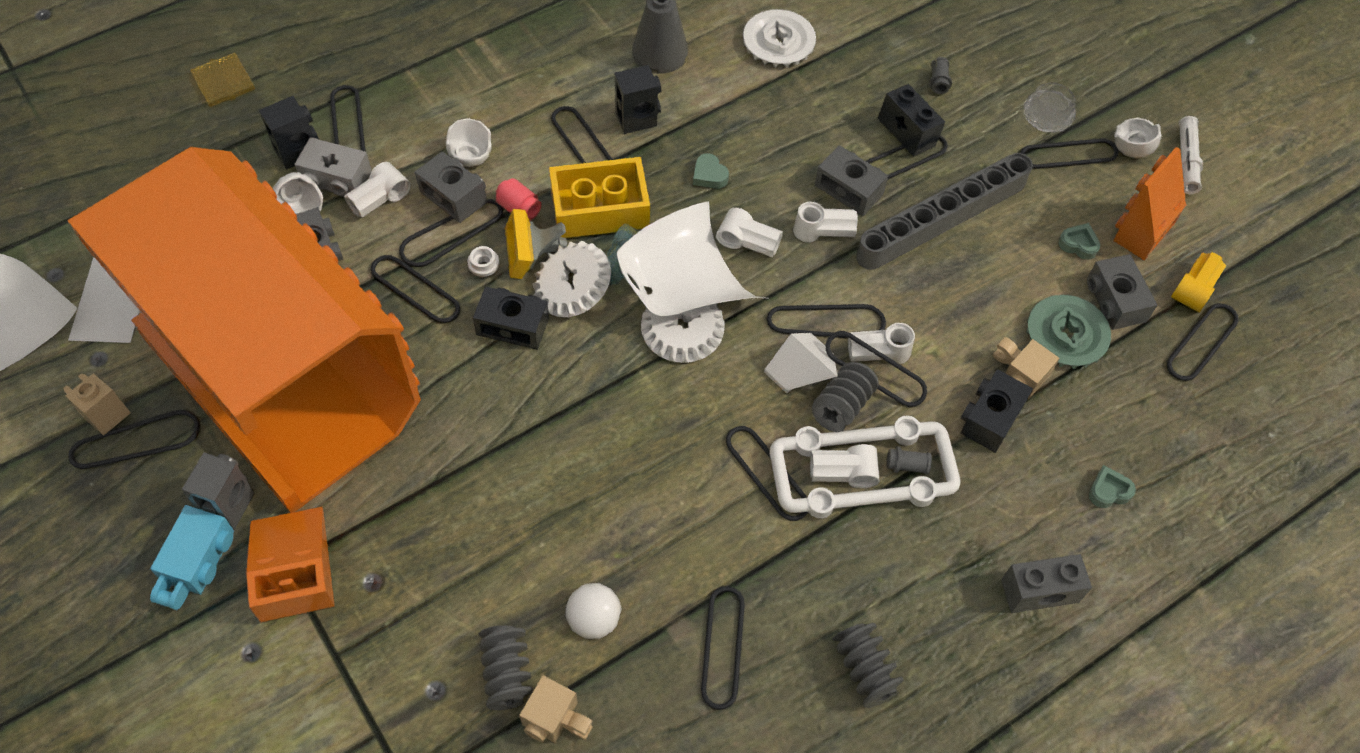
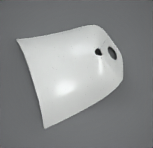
[617,202,769,316]
[0,254,77,371]

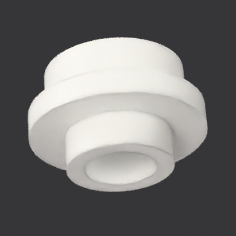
[467,246,499,277]

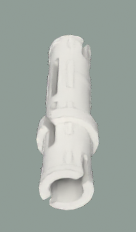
[1179,116,1203,194]

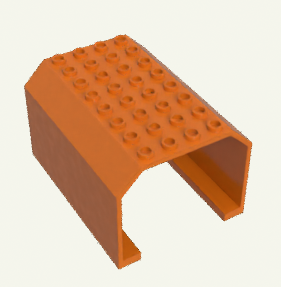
[67,147,421,513]

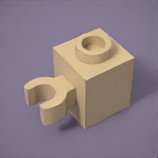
[992,337,1060,399]
[64,373,131,436]
[519,675,593,743]

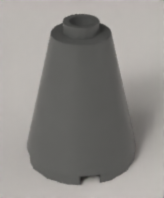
[632,0,688,74]

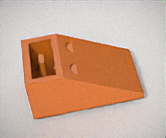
[1113,147,1186,261]
[246,507,335,622]

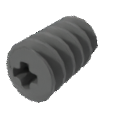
[812,362,879,432]
[832,623,904,708]
[478,625,533,710]

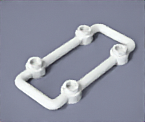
[770,416,960,519]

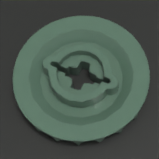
[1026,295,1111,369]

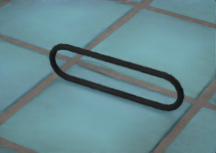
[330,85,366,152]
[551,106,613,163]
[866,135,948,179]
[1020,138,1119,169]
[370,255,460,323]
[1167,303,1239,381]
[825,331,927,407]
[726,426,808,521]
[701,586,745,710]

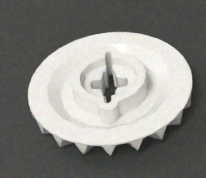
[743,10,816,68]
[532,240,611,317]
[641,304,725,363]

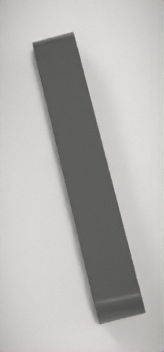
[856,153,1033,270]

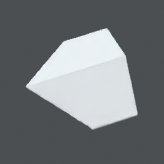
[764,333,838,394]

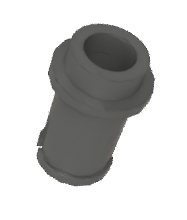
[929,57,952,95]
[886,446,932,474]

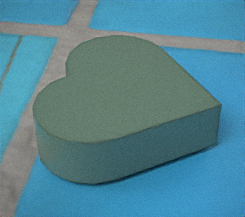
[693,153,729,188]
[1058,223,1101,260]
[1089,465,1136,508]

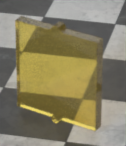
[190,53,255,107]

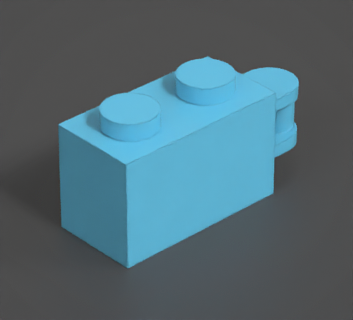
[150,505,234,610]

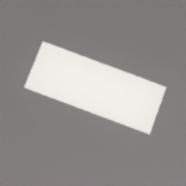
[68,257,139,343]

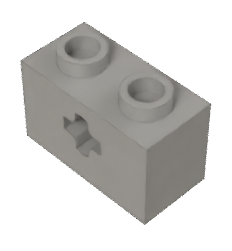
[295,137,372,196]

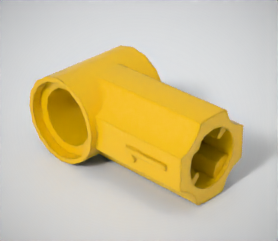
[1171,252,1226,313]

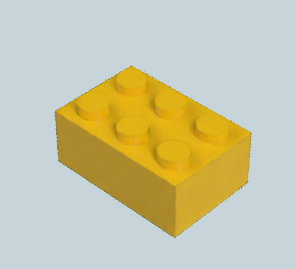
[549,157,650,238]

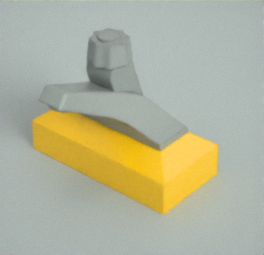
[505,209,567,279]

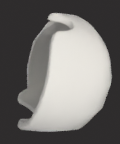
[1115,117,1162,158]
[446,118,491,167]
[273,172,323,214]
[566,583,622,639]

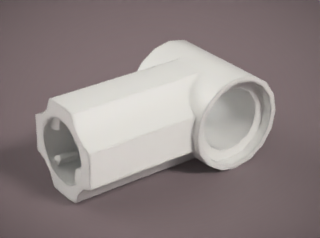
[344,162,410,218]
[793,202,858,242]
[716,208,783,257]
[848,323,915,364]
[810,444,880,488]

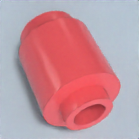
[496,178,542,221]

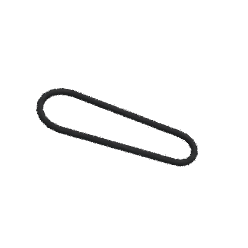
[399,199,503,267]
[767,304,886,338]
[68,410,200,469]

